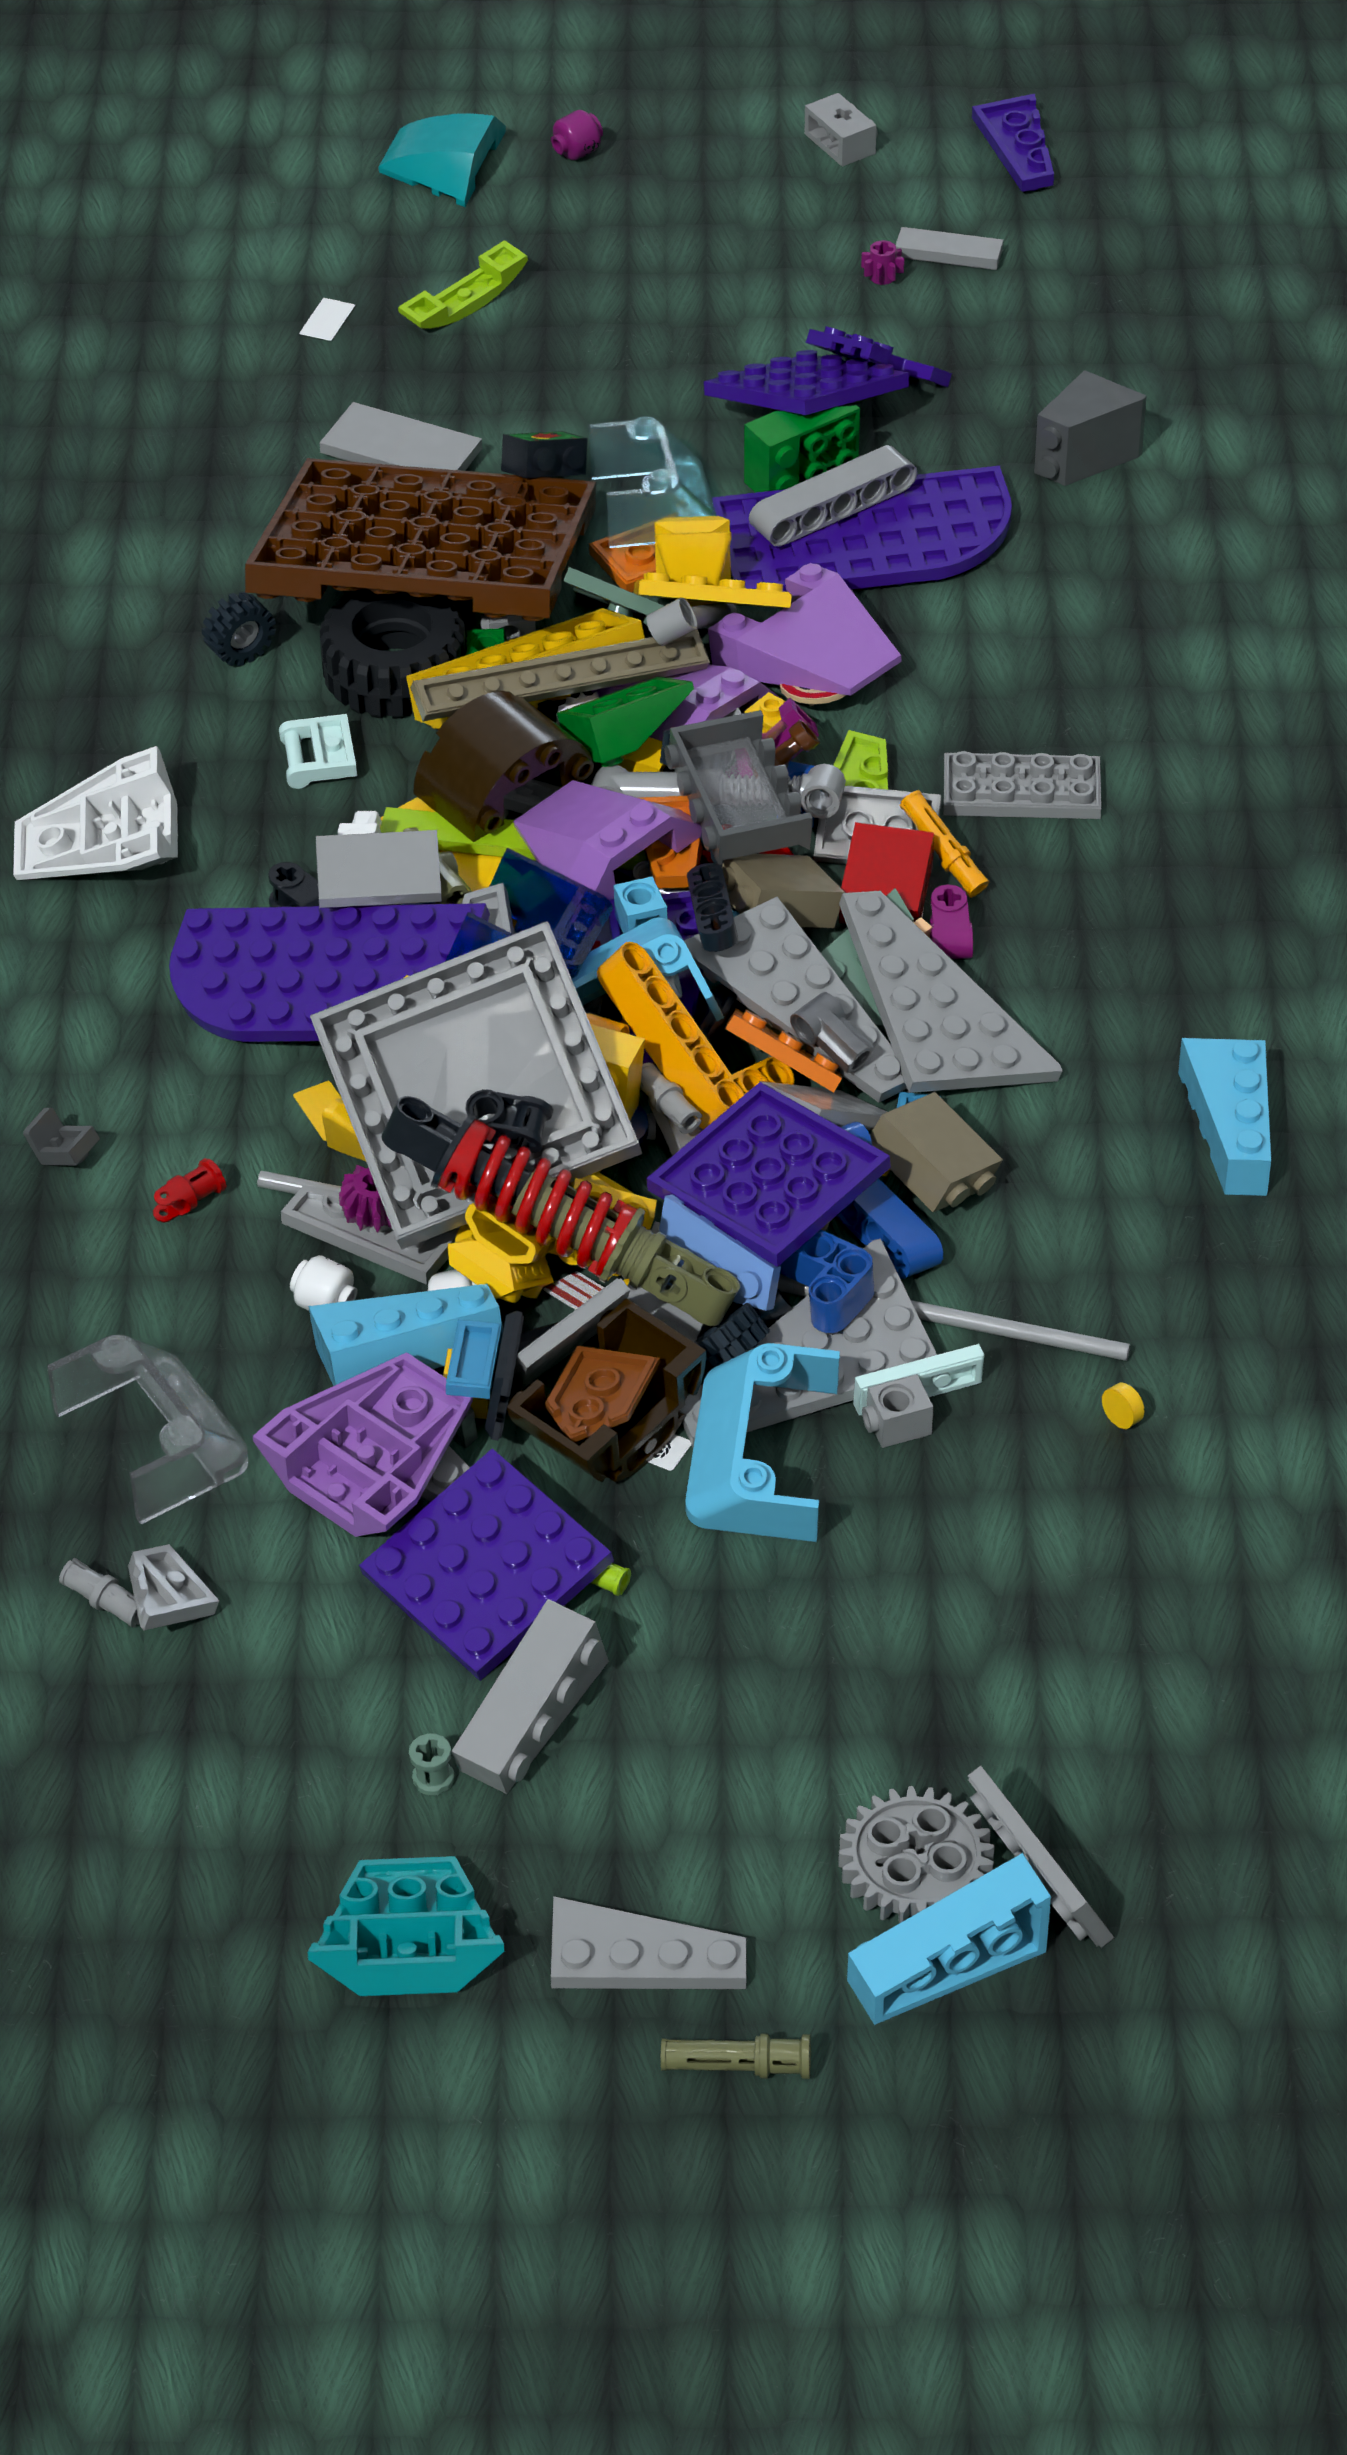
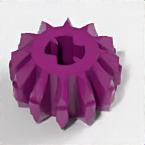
[339,1165,392,1233]

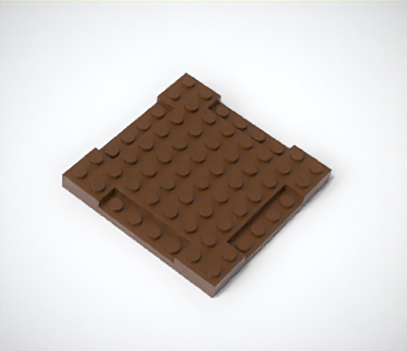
[245,458,596,621]

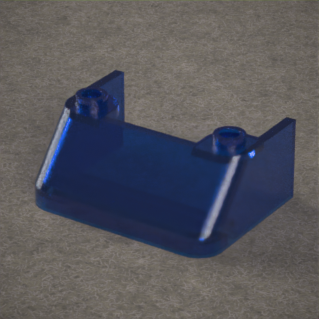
[445,848,613,979]

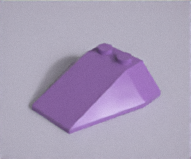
[591,664,780,741]
[513,780,702,916]
[253,1352,473,1537]

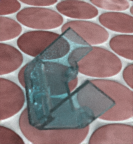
[589,416,717,548]

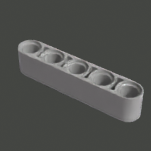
[749,445,917,547]

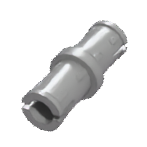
[640,1062,702,1134]
[59,1558,140,1628]

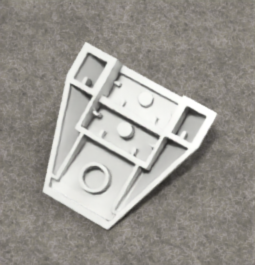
[13,746,178,880]

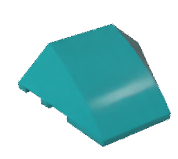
[378,114,506,207]
[307,1856,505,1996]

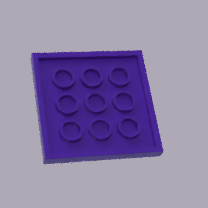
[704,350,909,415]
[646,1082,891,1267]
[359,1449,614,1681]

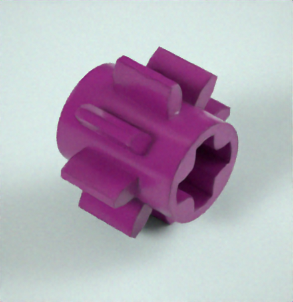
[861,240,904,285]

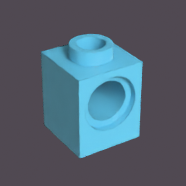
[613,876,667,934]

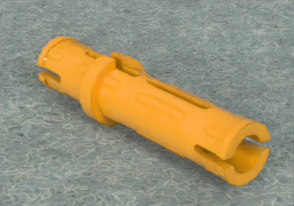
[899,790,990,898]

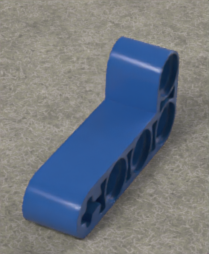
[836,1122,943,1279]
[780,1229,874,1333]

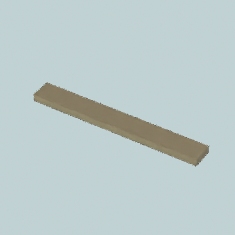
[410,629,710,721]

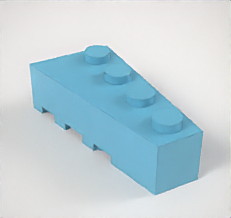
[1178,1038,1271,1196]

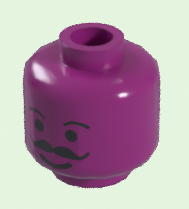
[551,110,603,161]

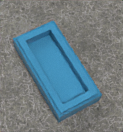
[446,1319,502,1399]

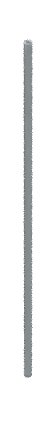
[257,1170,1130,1361]

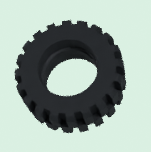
[320,588,466,719]

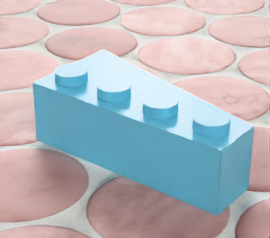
[308,1284,503,1386]
[847,1853,1051,2025]

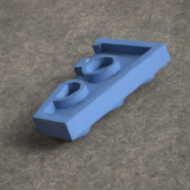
[659,1194,781,1311]

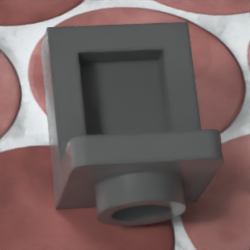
[23,1108,100,1166]

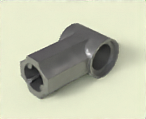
[790,992,874,1073]

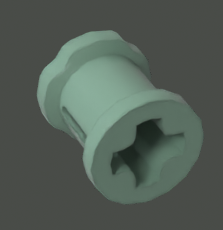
[409,1734,455,1795]

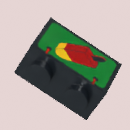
[501,431,588,478]

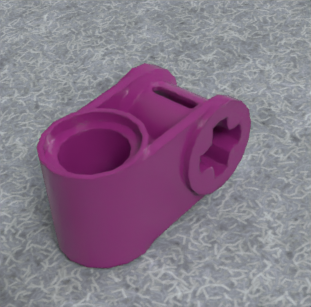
[930,884,973,959]

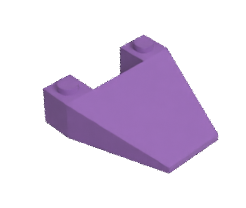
[708,563,902,696]

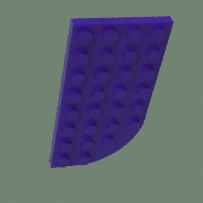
[711,466,1012,592]
[169,903,490,1042]

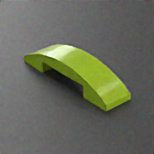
[398,240,528,328]

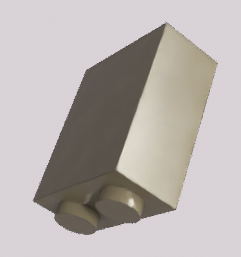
[722,854,845,928]
[870,1092,1003,1212]

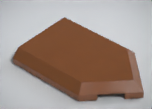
[545,1346,660,1443]

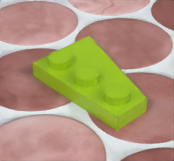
[833,730,888,790]

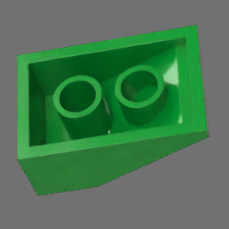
[557,677,694,767]

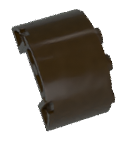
[413,691,595,842]
[507,1298,706,1482]

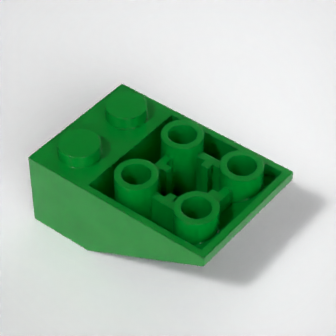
[744,405,860,493]

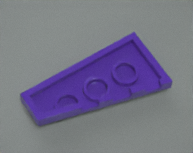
[972,93,1054,192]

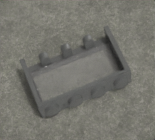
[664,710,812,865]

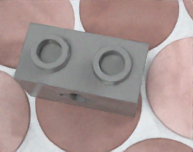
[804,93,878,167]

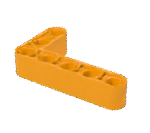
[597,942,795,1130]

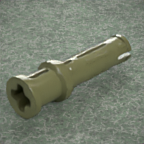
[661,2033,811,2079]

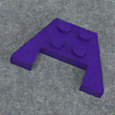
[806,326,952,387]

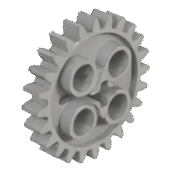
[838,1786,994,1923]

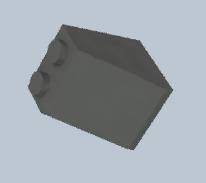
[1034,370,1147,486]

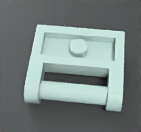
[279,714,357,789]

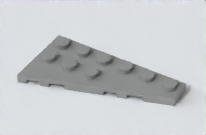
[684,897,907,1103]

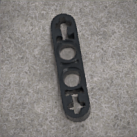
[687,863,738,952]

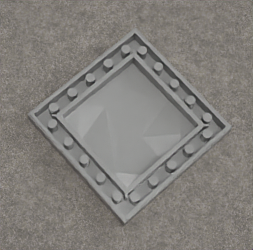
[310,921,642,1250]

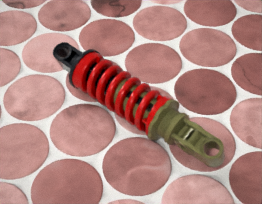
[381,1096,740,1326]

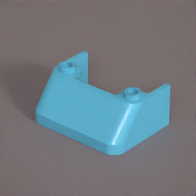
[566,918,724,1021]
[685,1343,840,1542]

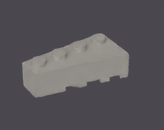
[451,1599,609,1794]

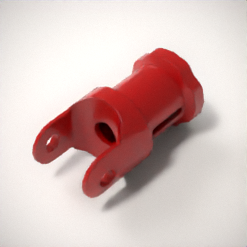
[153,1158,226,1222]

